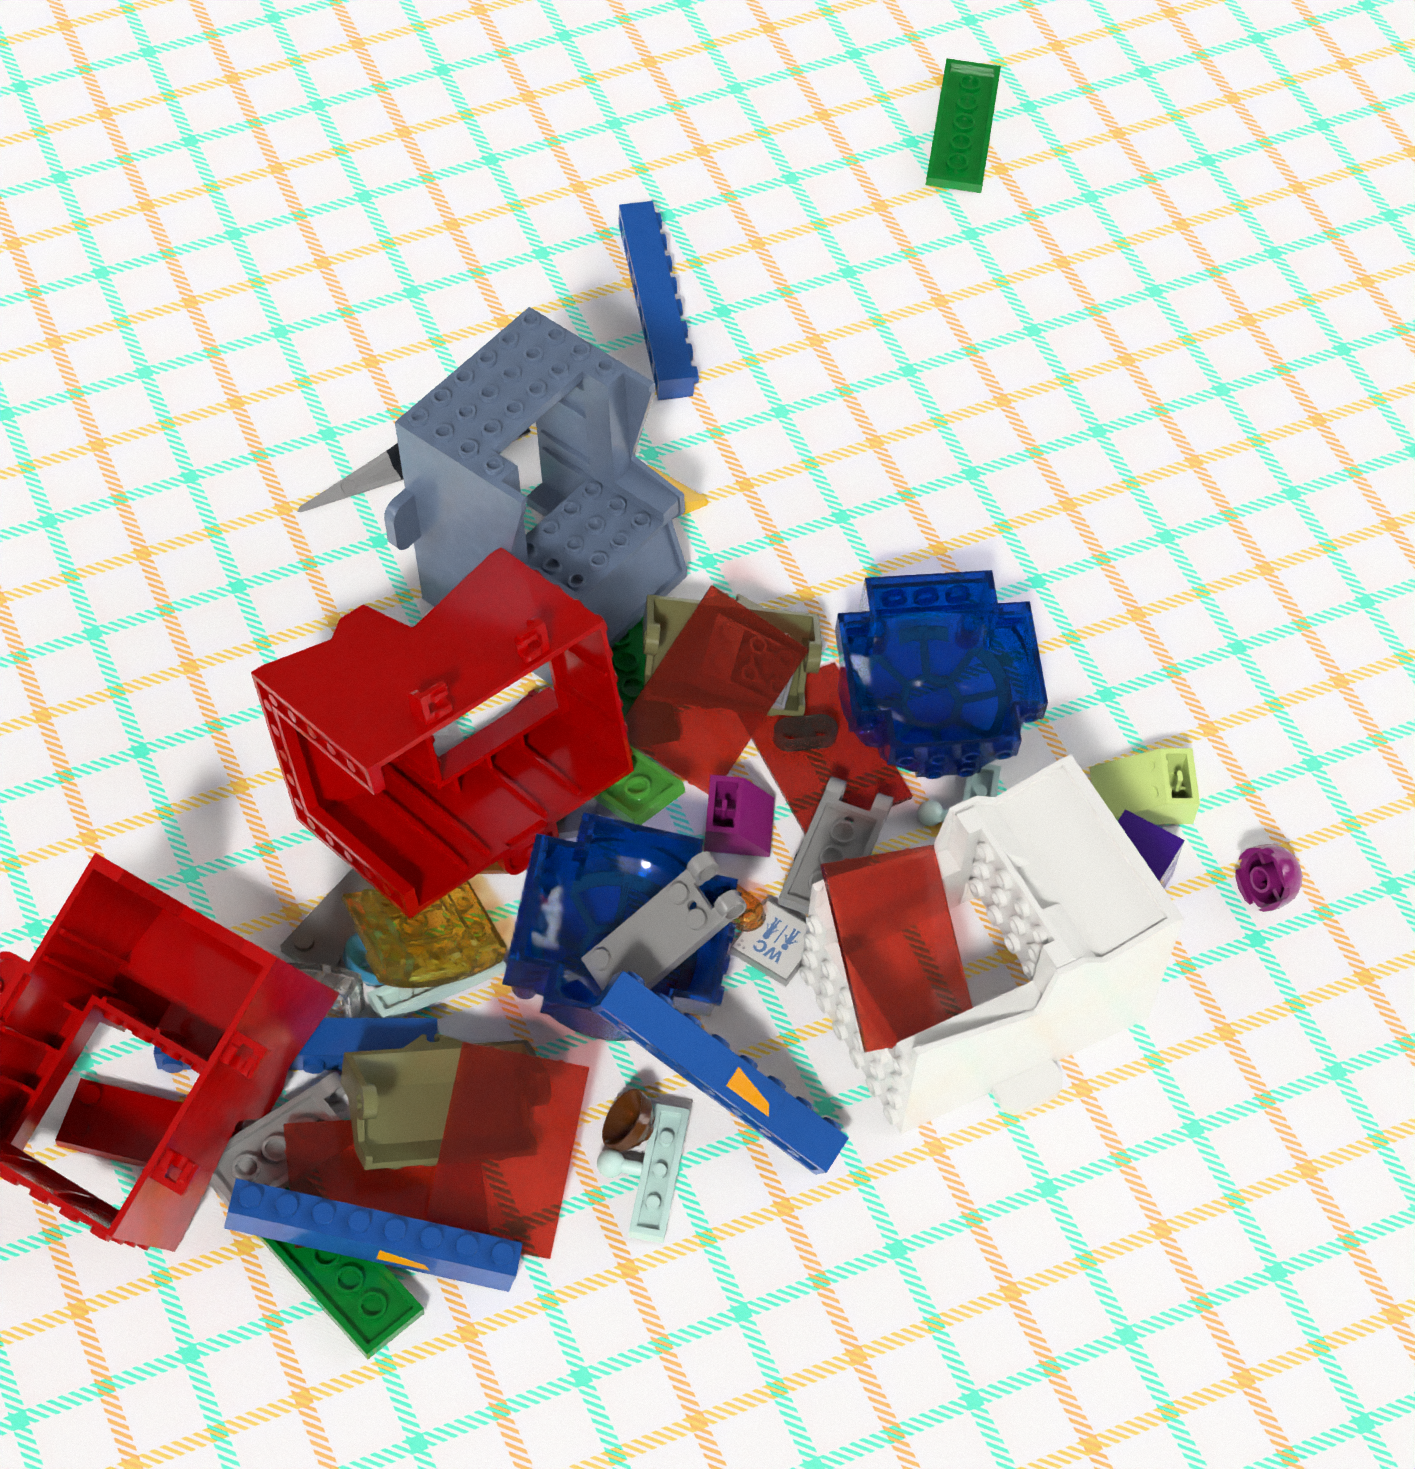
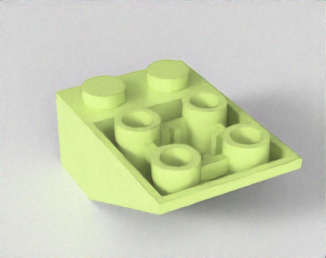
[1089,748,1200,824]

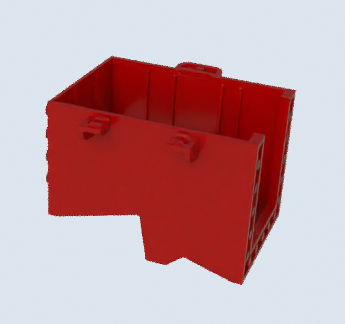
[251,547,634,919]
[0,853,340,1252]

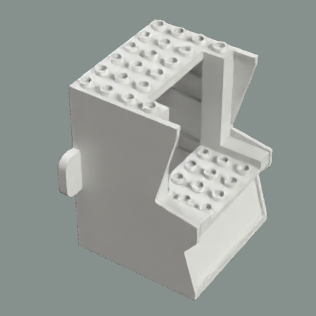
[799,754,1184,1135]

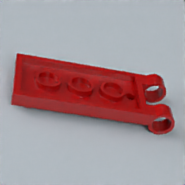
[55,1078,245,1185]

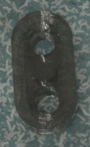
[773,714,838,752]

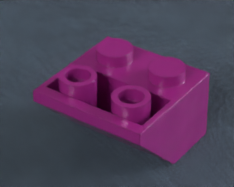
[704,775,775,857]

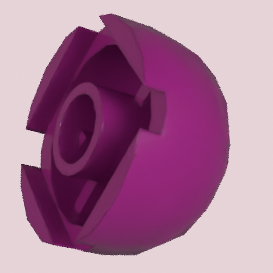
[1235,844,1303,912]

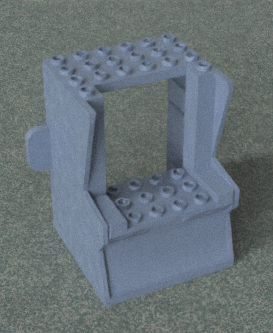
[384,307,688,687]

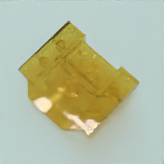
[341,881,507,988]

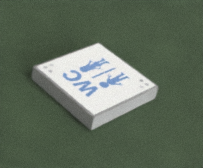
[729,899,807,987]

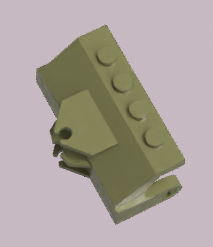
[643,593,822,717]
[341,1033,551,1170]

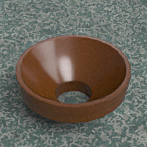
[602,1089,655,1152]

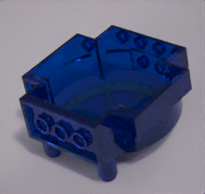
[835,570,1048,779]
[502,812,742,1041]

